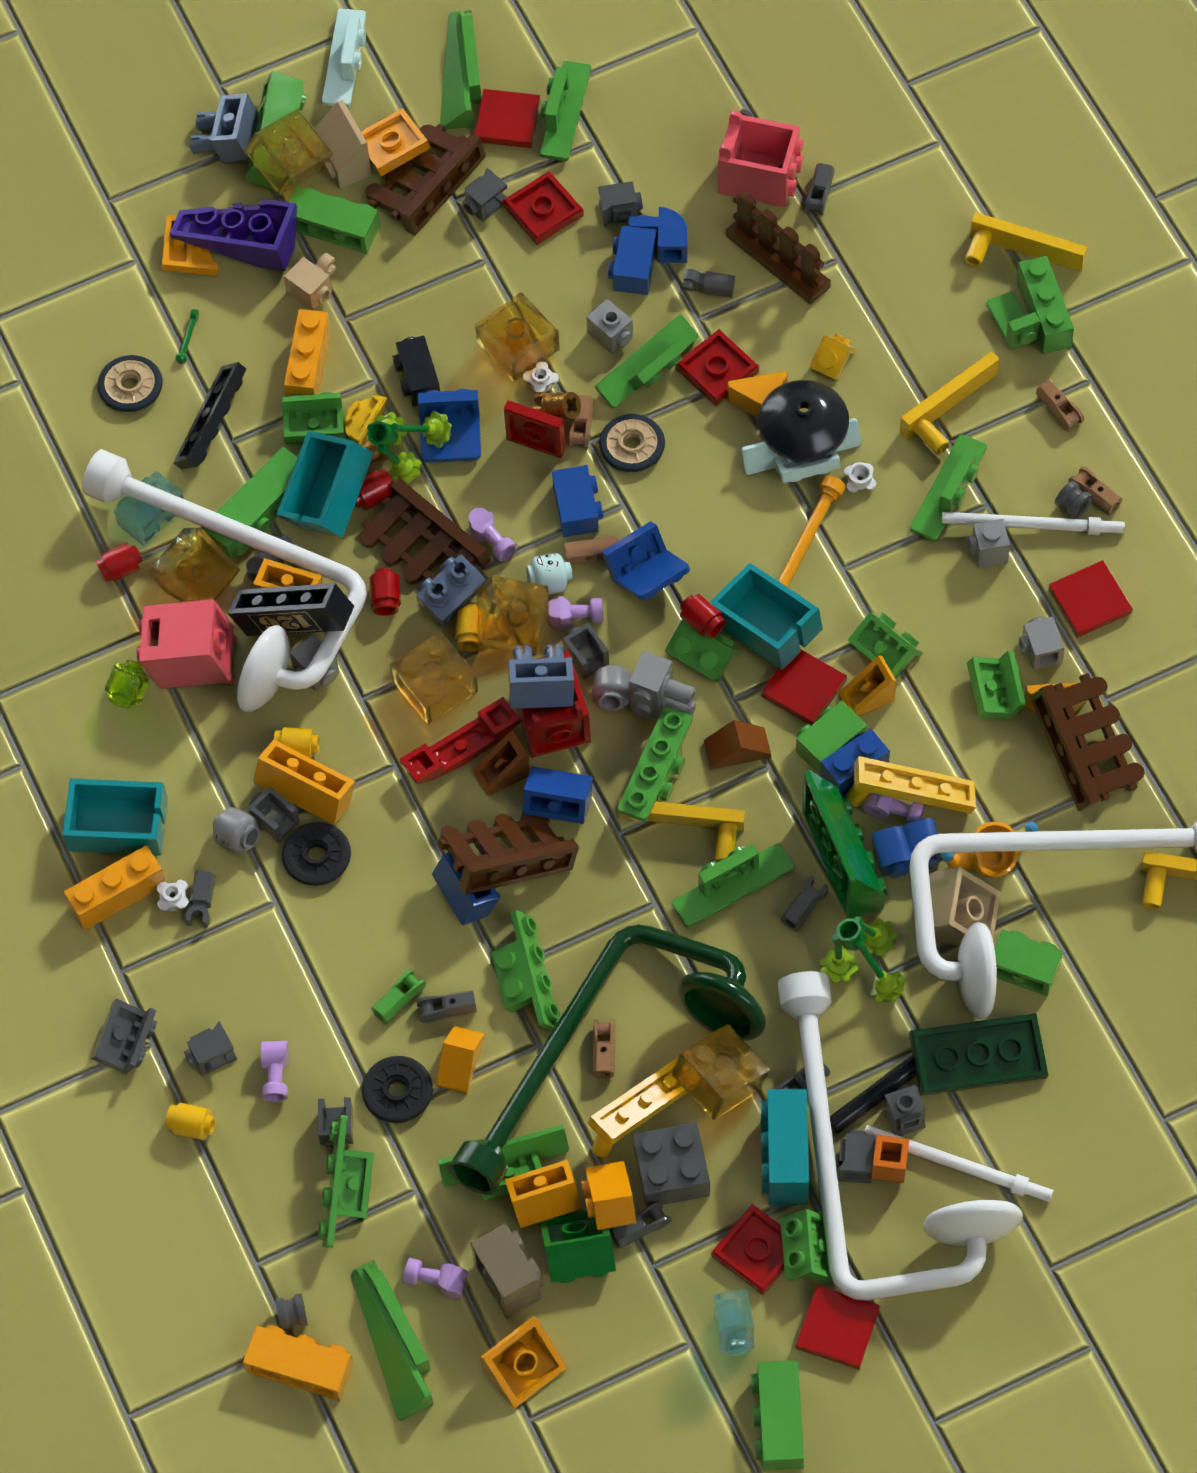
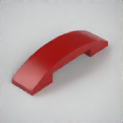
[399,697,521,784]

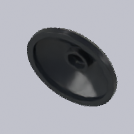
[758,380,849,462]

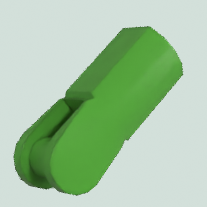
[371,969,426,1024]

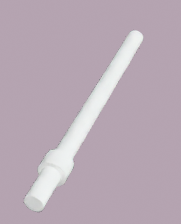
[941,511,1125,536]
[865,1125,1054,1202]

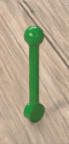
[175,309,199,364]

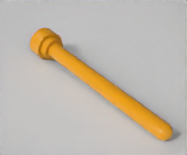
[778,475,846,587]

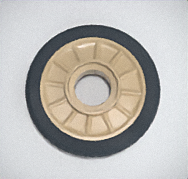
[97,355,163,412]
[599,414,665,472]

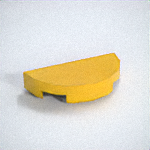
[344,395,388,444]

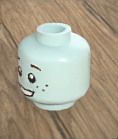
[526,553,573,595]

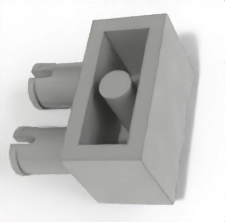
[629,651,696,720]

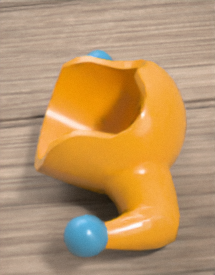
[940,821,1038,878]

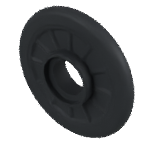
[282,822,351,886]
[362,1056,433,1123]

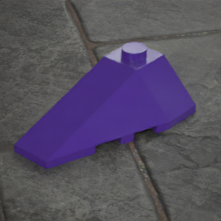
[170,199,297,271]

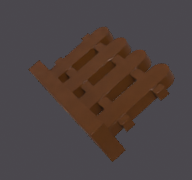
[365,124,486,235]
[726,192,831,305]
[360,478,491,584]
[1030,673,1145,811]
[437,813,579,895]

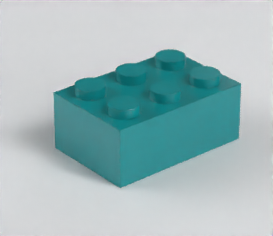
[276,431,374,538]
[710,563,823,670]
[62,778,168,855]
[761,1089,809,1205]

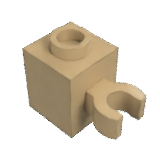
[284,253,337,310]

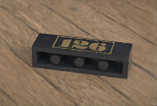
[228,583,354,636]

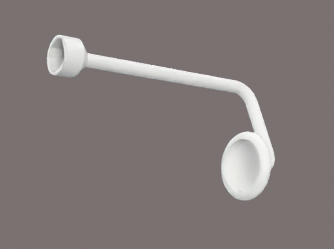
[82,449,367,713]
[909,821,1197,1020]
[778,971,1023,1300]

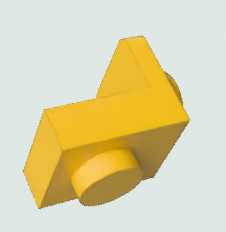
[809,333,856,380]

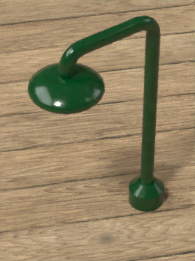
[449,924,766,1195]

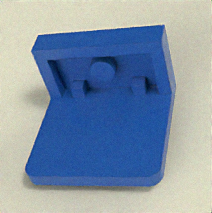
[418,389,481,463]
[601,521,690,600]

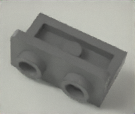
[91,999,157,1074]

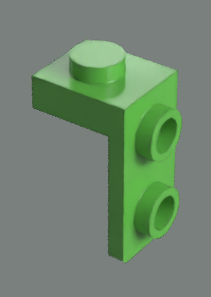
[986,292,1040,350]

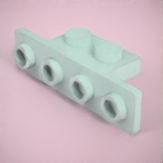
[322,9,366,107]
[741,418,861,483]

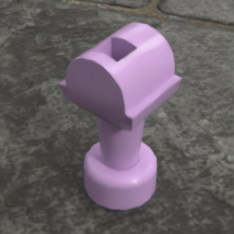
[468,508,517,562]
[546,596,604,631]
[863,793,926,824]
[261,1040,289,1102]
[403,1258,469,1299]

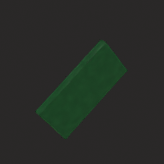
[909,1013,1049,1096]

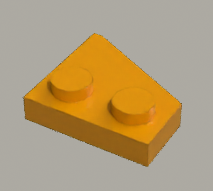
[161,215,219,276]

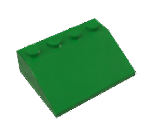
[802,770,888,919]

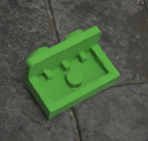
[281,392,345,444]
[665,619,741,682]
[967,651,1026,719]

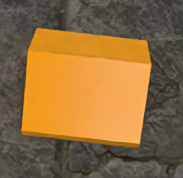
[481,1316,568,1408]

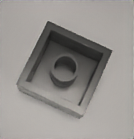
[633,1122,710,1208]

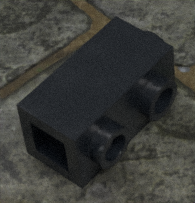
[392,335,440,407]

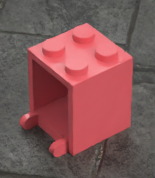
[718,110,804,207]
[136,599,237,689]

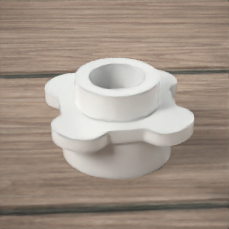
[523,362,559,394]
[844,462,876,493]
[156,880,189,911]

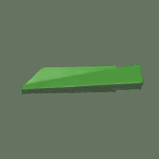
[440,10,481,129]
[351,1260,433,1420]

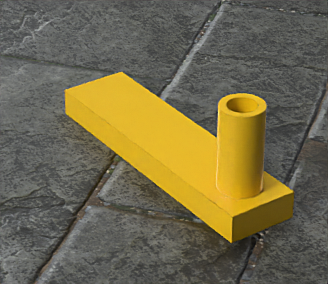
[965,212,1087,272]
[900,351,1000,455]
[845,756,976,814]
[618,798,745,863]
[1141,851,1197,909]
[588,1055,703,1157]

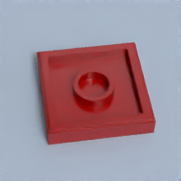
[475,89,541,148]
[502,171,584,245]
[675,329,759,406]
[504,400,566,458]
[1048,560,1133,638]
[761,649,847,725]
[711,1204,785,1295]
[796,1285,880,1370]

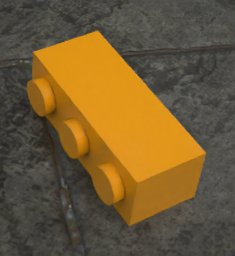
[284,309,331,397]
[253,740,355,825]
[63,845,166,931]
[243,1325,354,1401]

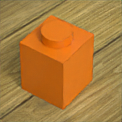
[872,1134,910,1183]

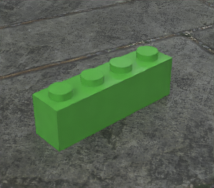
[245,71,306,191]
[201,446,298,562]

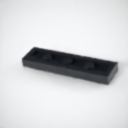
[173,362,247,470]

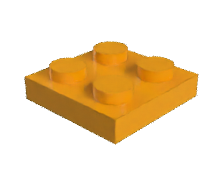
[361,108,430,176]

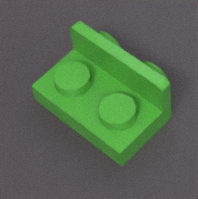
[847,611,923,679]
[780,1209,832,1284]

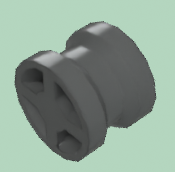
[1054,481,1093,519]
[275,1293,308,1331]

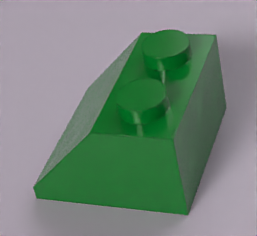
[540,1210,616,1283]

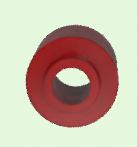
[355,469,394,510]
[96,542,143,582]
[369,568,401,616]
[680,594,726,639]

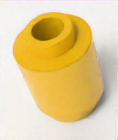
[455,604,487,652]
[274,727,320,759]
[165,1103,216,1140]

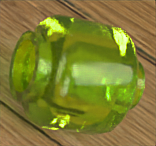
[104,660,150,708]

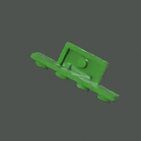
[540,61,591,161]
[595,315,699,408]
[910,434,987,542]
[618,706,693,822]
[672,843,795,928]
[491,910,560,1031]
[318,1115,374,1248]
[438,1125,569,1201]

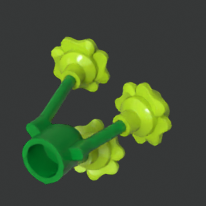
[367,411,452,485]
[820,916,907,1003]

